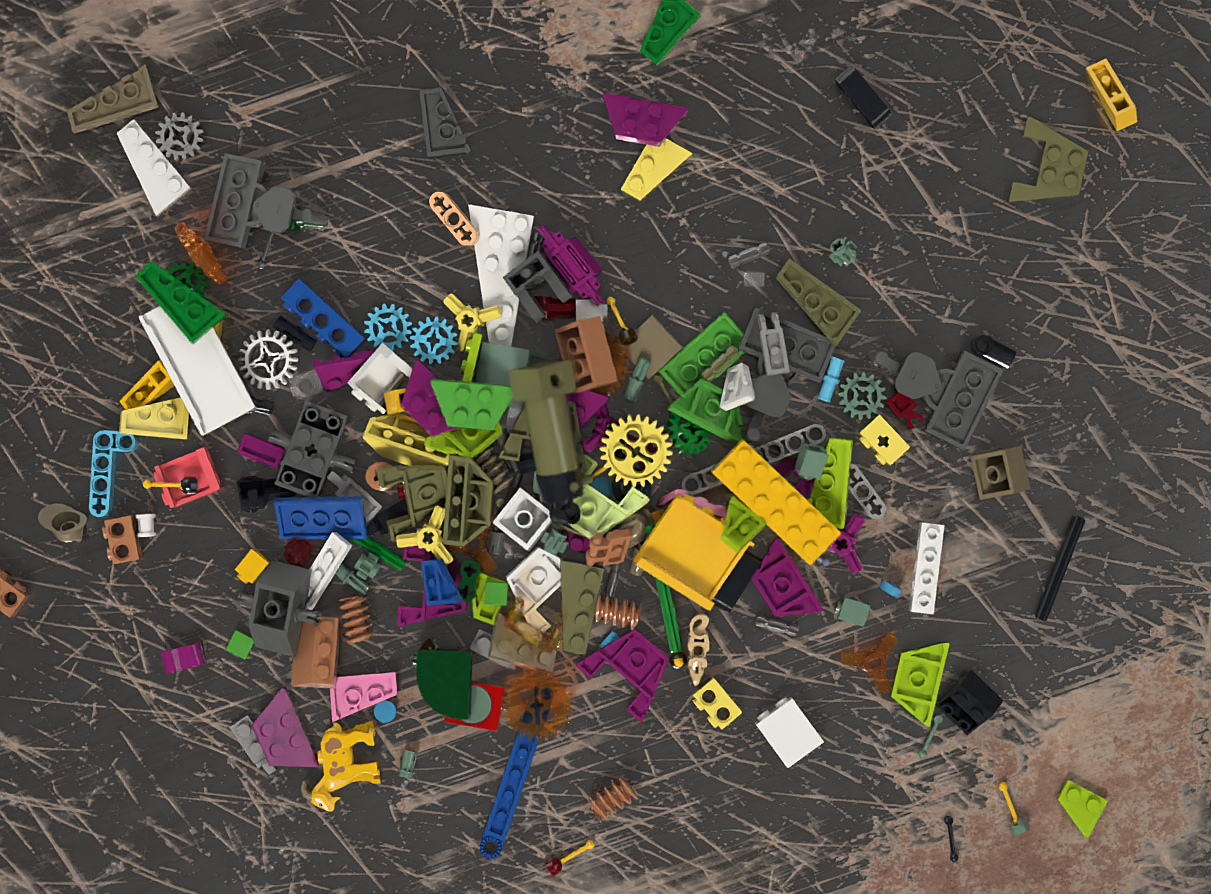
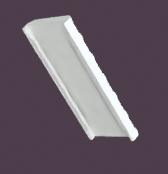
[138,288,256,436]

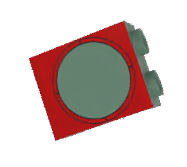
[441,681,506,732]

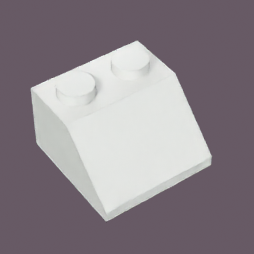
[492,488,553,552]

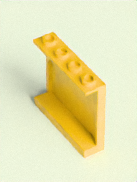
[633,493,755,611]

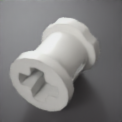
[136,514,156,537]

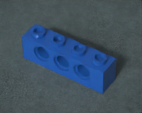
[281,279,367,359]

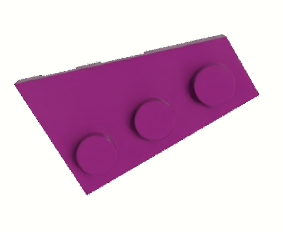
[311,350,376,392]

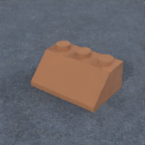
[554,316,618,395]
[291,617,341,689]

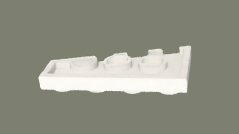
[117,119,191,216]

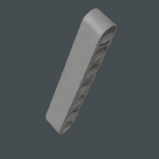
[681,424,826,495]

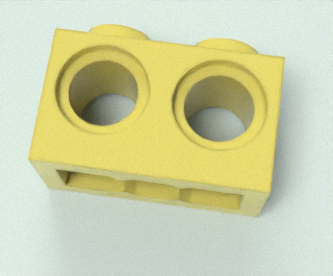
[693,677,742,729]

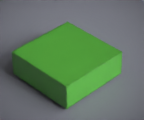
[484,582,508,605]
[226,630,254,660]

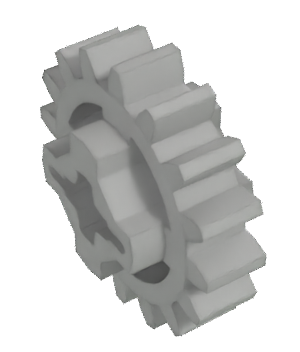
[155,112,205,161]

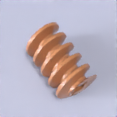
[366,462,394,491]
[594,594,642,630]
[338,595,374,644]
[588,777,638,823]

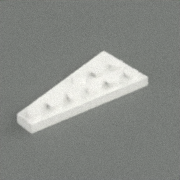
[468,204,534,347]

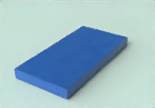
[274,496,368,540]

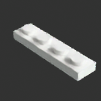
[305,532,352,610]

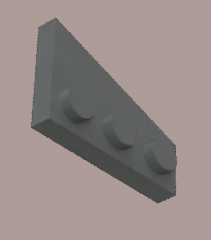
[419,88,471,157]

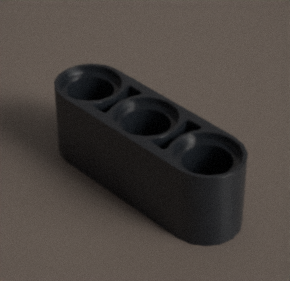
[834,65,892,129]
[712,550,763,614]

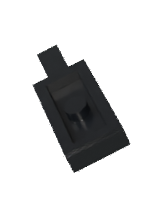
[367,499,408,537]

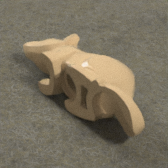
[687,614,710,687]

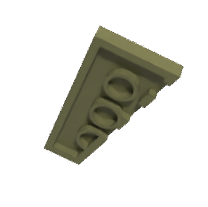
[776,258,862,347]
[560,559,604,655]

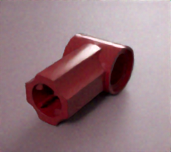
[534,296,576,319]

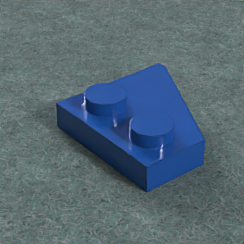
[421,559,463,606]

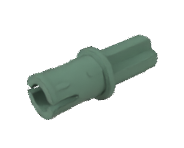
[622,357,651,402]
[335,563,369,596]

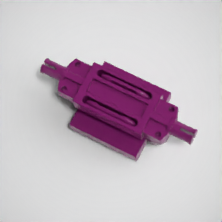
[537,224,605,307]

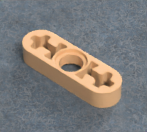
[429,192,479,246]

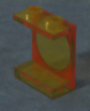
[504,596,563,654]

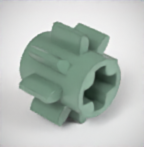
[829,237,857,266]
[540,528,569,556]
[354,553,382,580]

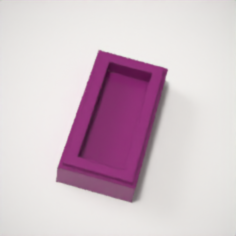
[236,432,286,469]

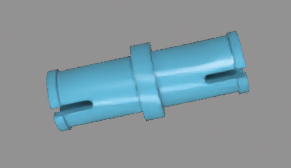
[817,356,845,403]

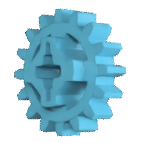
[364,304,413,352]
[410,317,458,365]

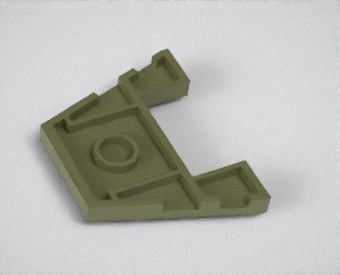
[1008,116,1088,203]
[499,401,586,472]
[376,465,447,542]

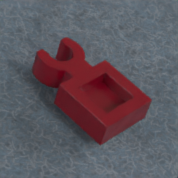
[886,392,924,429]

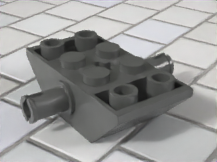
[268,401,357,497]
[237,560,322,657]

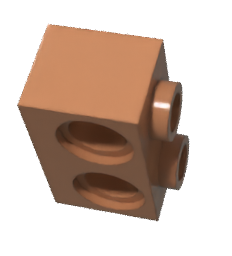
[102,515,143,564]
[0,569,30,618]

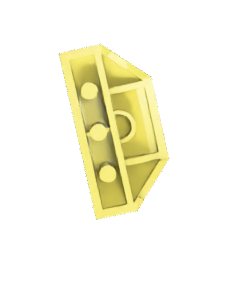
[363,413,449,467]

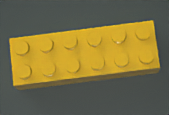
[711,439,841,565]

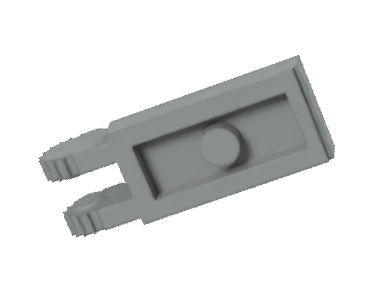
[758,312,790,376]

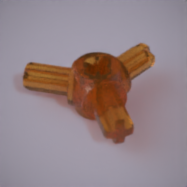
[442,516,497,574]
[841,633,899,694]

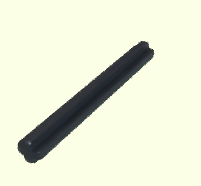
[1035,516,1085,621]

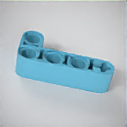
[89,430,139,517]

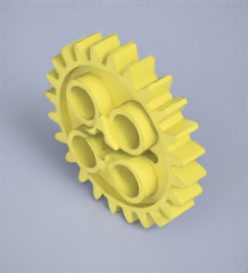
[600,414,673,487]

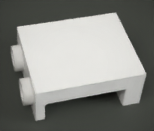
[348,343,413,414]
[755,697,824,768]

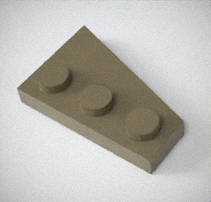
[488,613,556,674]

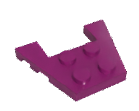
[397,546,470,626]
[576,629,669,722]

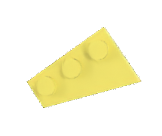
[621,138,693,201]
[119,397,189,440]

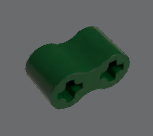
[457,559,481,602]

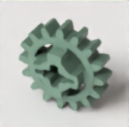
[837,372,886,420]

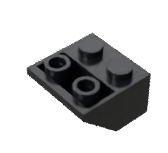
[935,669,1004,735]

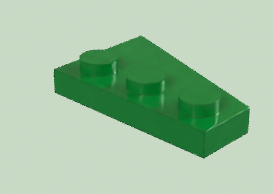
[640,0,701,67]

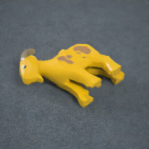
[301,721,381,812]

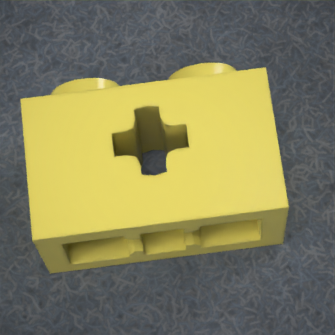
[859,414,910,465]

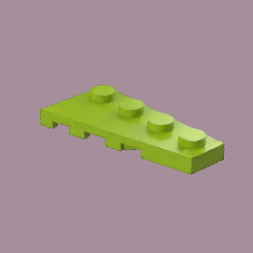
[808,438,853,529]

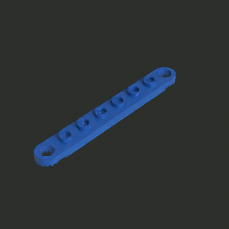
[480,688,552,859]

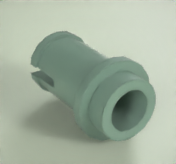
[397,750,418,779]

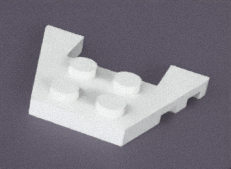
[506,546,564,638]

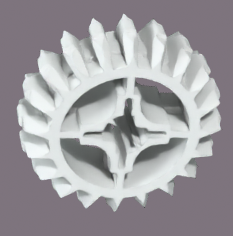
[238,330,299,390]

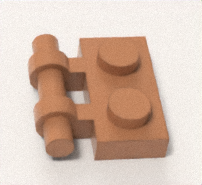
[585,529,632,566]

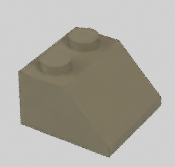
[970,446,1031,500]

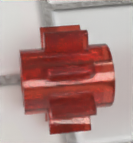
[284,538,312,567]

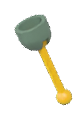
[999,782,1030,836]

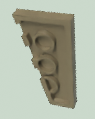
[67,64,159,134]

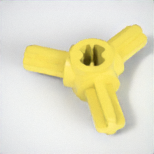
[443,293,502,352]
[396,505,454,566]

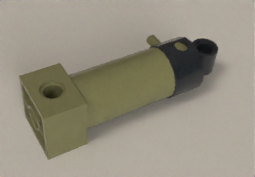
[508,360,593,525]

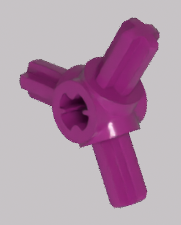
[582,402,637,453]
[827,513,865,574]

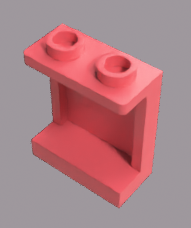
[153,447,223,508]

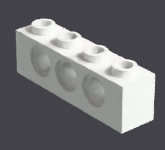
[909,522,944,614]

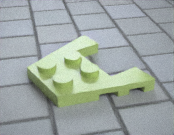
[568,454,650,539]

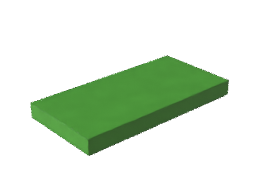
[658,312,745,396]

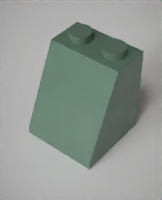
[474,342,549,385]

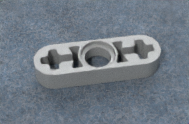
[849,463,886,519]

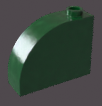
[413,650,473,720]

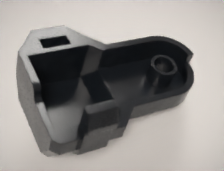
[237,475,295,513]

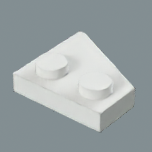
[720,363,755,411]

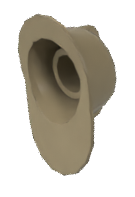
[38,503,87,542]
[607,507,654,549]

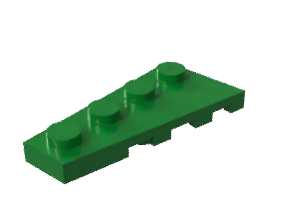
[135,261,227,344]

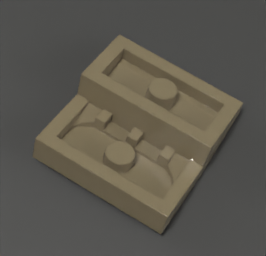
[618,315,683,379]

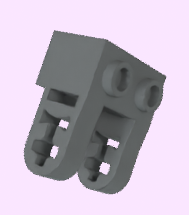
[503,251,573,323]

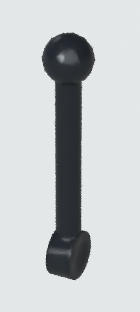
[944,816,959,862]

